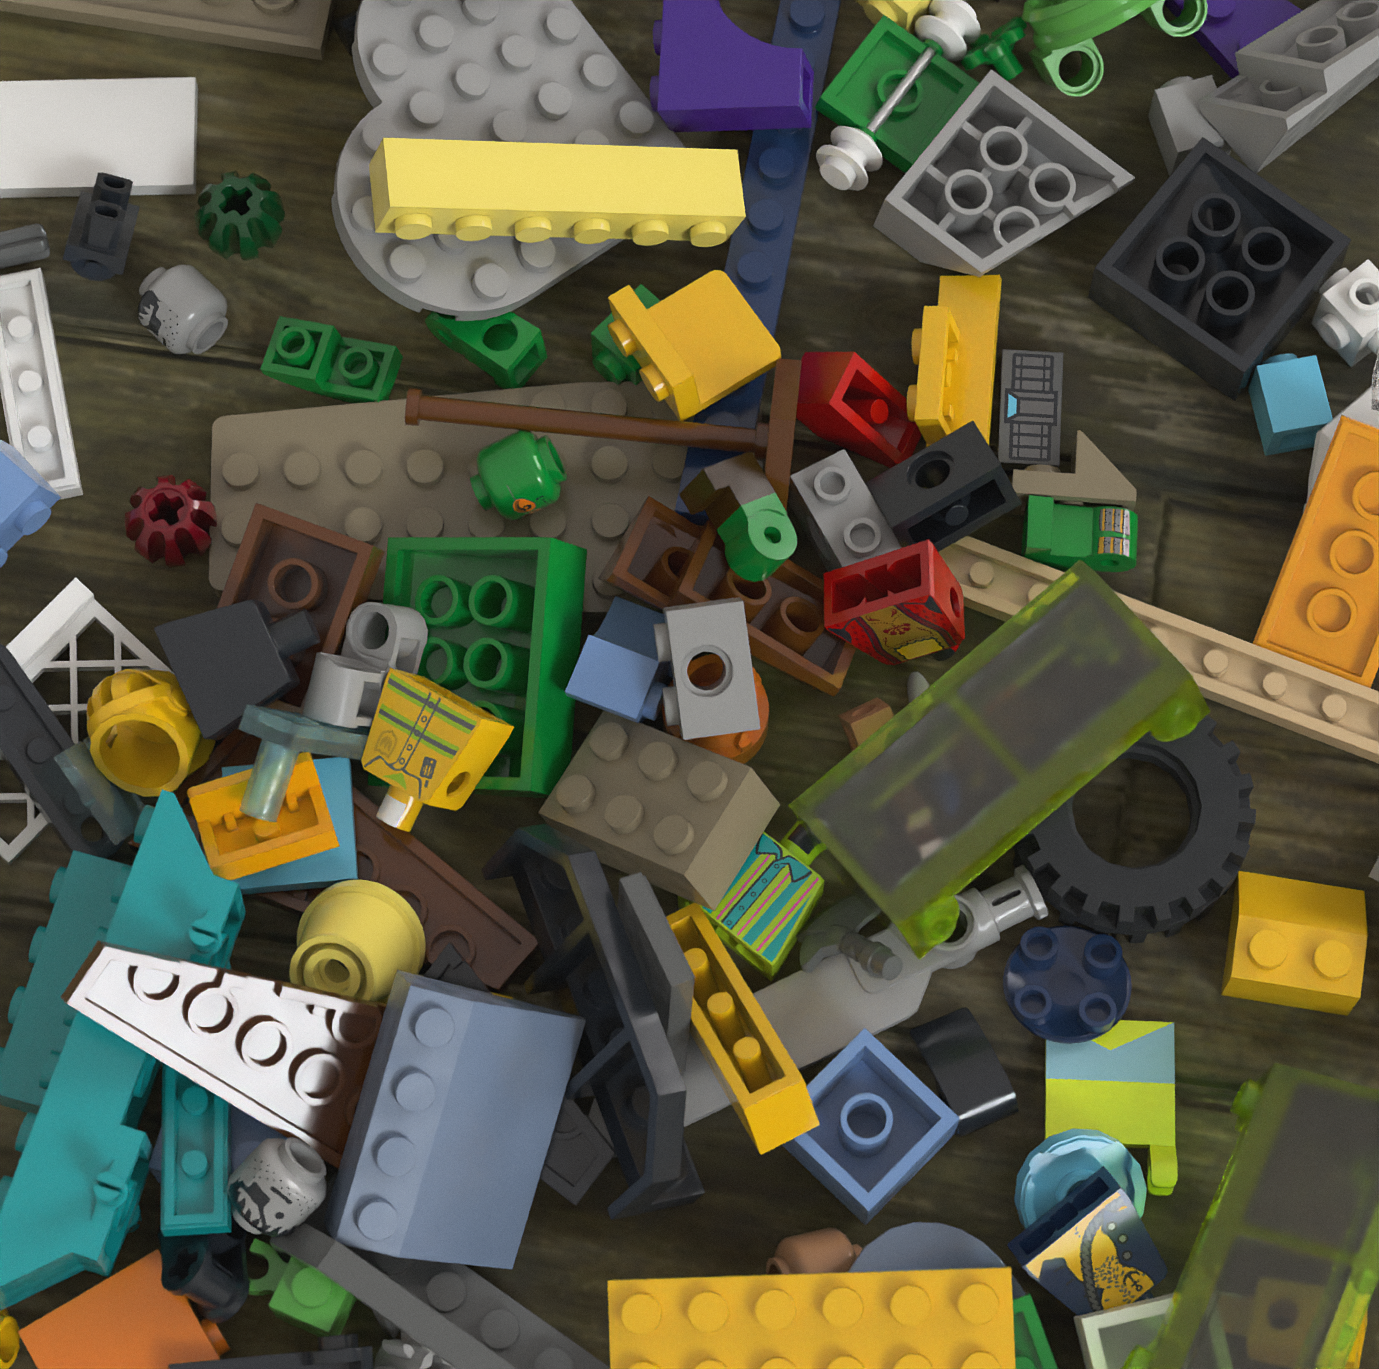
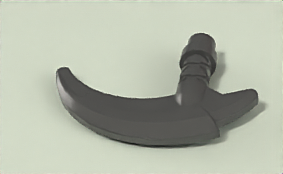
[796,879,960,980]

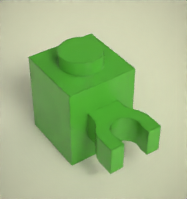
[248,1238,357,1337]

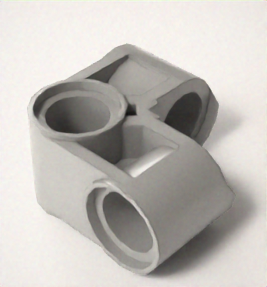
[302,602,428,728]

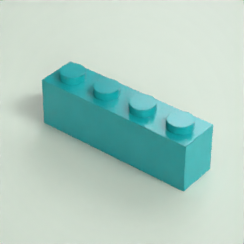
[0,850,132,1114]

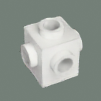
[1311,259,1379,367]

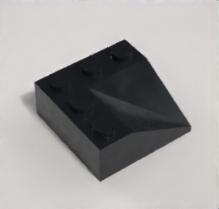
[1088,137,1352,401]

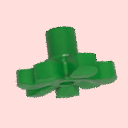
[960,16,1028,81]

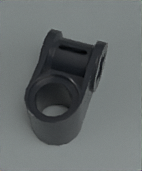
[158,1202,250,1323]

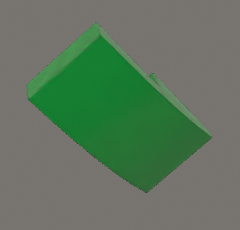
[260,316,403,404]

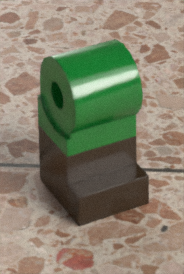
[679,451,797,582]

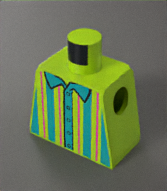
[678,819,828,981]

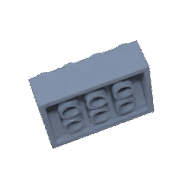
[323,970,586,1269]

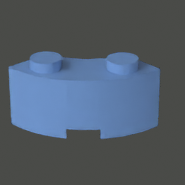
[565,596,672,723]

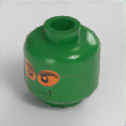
[470,430,567,521]

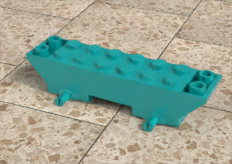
[0,789,246,1311]

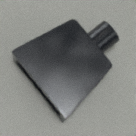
[154,599,321,741]

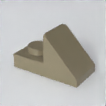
[1007,430,1137,516]

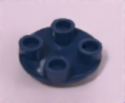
[1003,926,1131,1044]

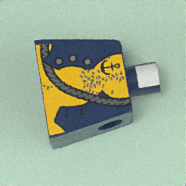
[1007,1166,1168,1316]

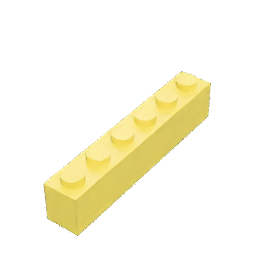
[369,138,746,247]

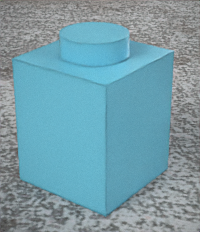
[1248,353,1333,456]

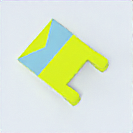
[1045,1020,1178,1196]

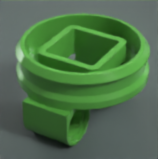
[1022,0,1208,97]

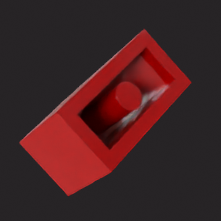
[796,352,922,468]

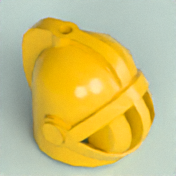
[87,668,216,797]

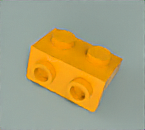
[187,752,339,881]

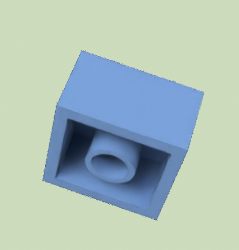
[782,1028,960,1225]

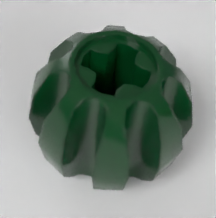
[194,170,285,261]

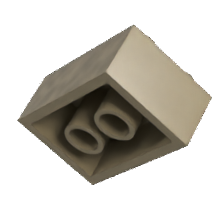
[538,711,780,911]

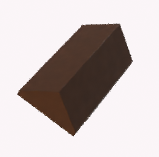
[598,496,856,697]

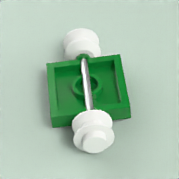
[815,0,981,190]

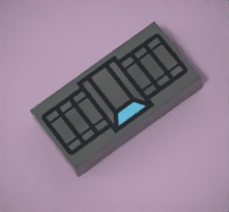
[997,349,1063,471]

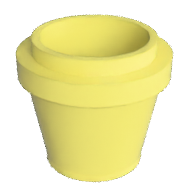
[289,879,426,1004]

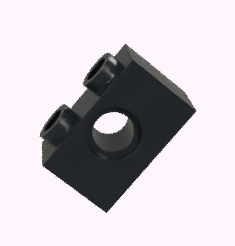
[865,421,1022,552]

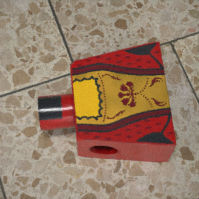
[823,540,965,665]

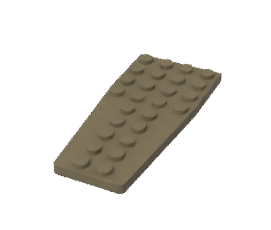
[209,381,763,620]

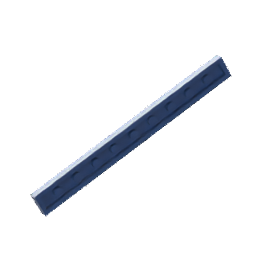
[675,0,841,526]

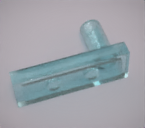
[239,704,370,822]

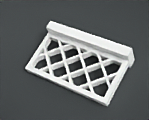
[0,577,174,865]

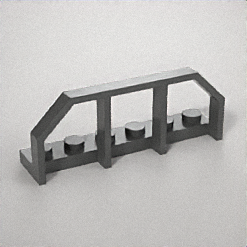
[269,1174,610,1369]

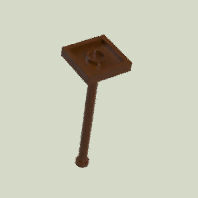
[405,358,802,510]

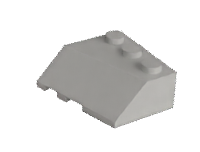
[873,69,1135,277]

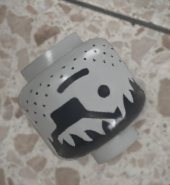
[137,265,228,354]
[228,1138,327,1237]

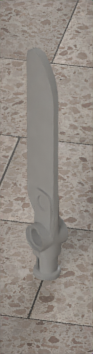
[589,865,1048,1158]

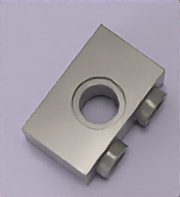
[788,449,902,572]
[653,597,761,740]

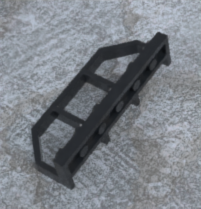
[481,824,705,1220]

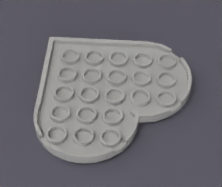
[331,0,686,321]

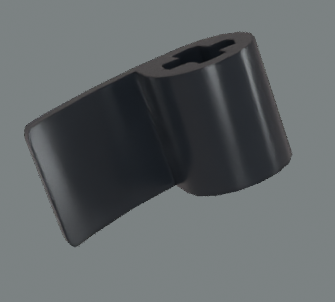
[910,1007,1019,1138]

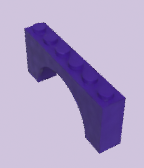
[650,0,814,132]

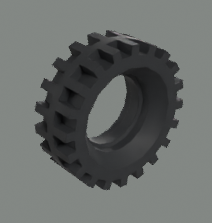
[1006,689,1256,943]

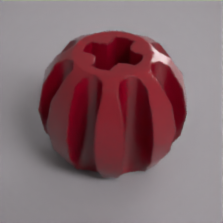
[124,474,217,568]

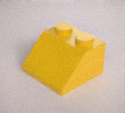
[1221,871,1368,1016]

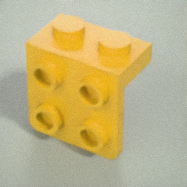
[607,270,782,421]

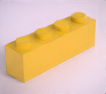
[666,903,820,1155]

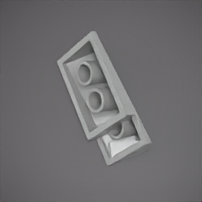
[1198,0,1379,173]

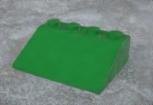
[367,537,587,798]

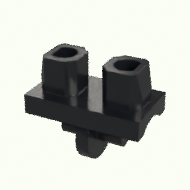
[63,172,140,281]

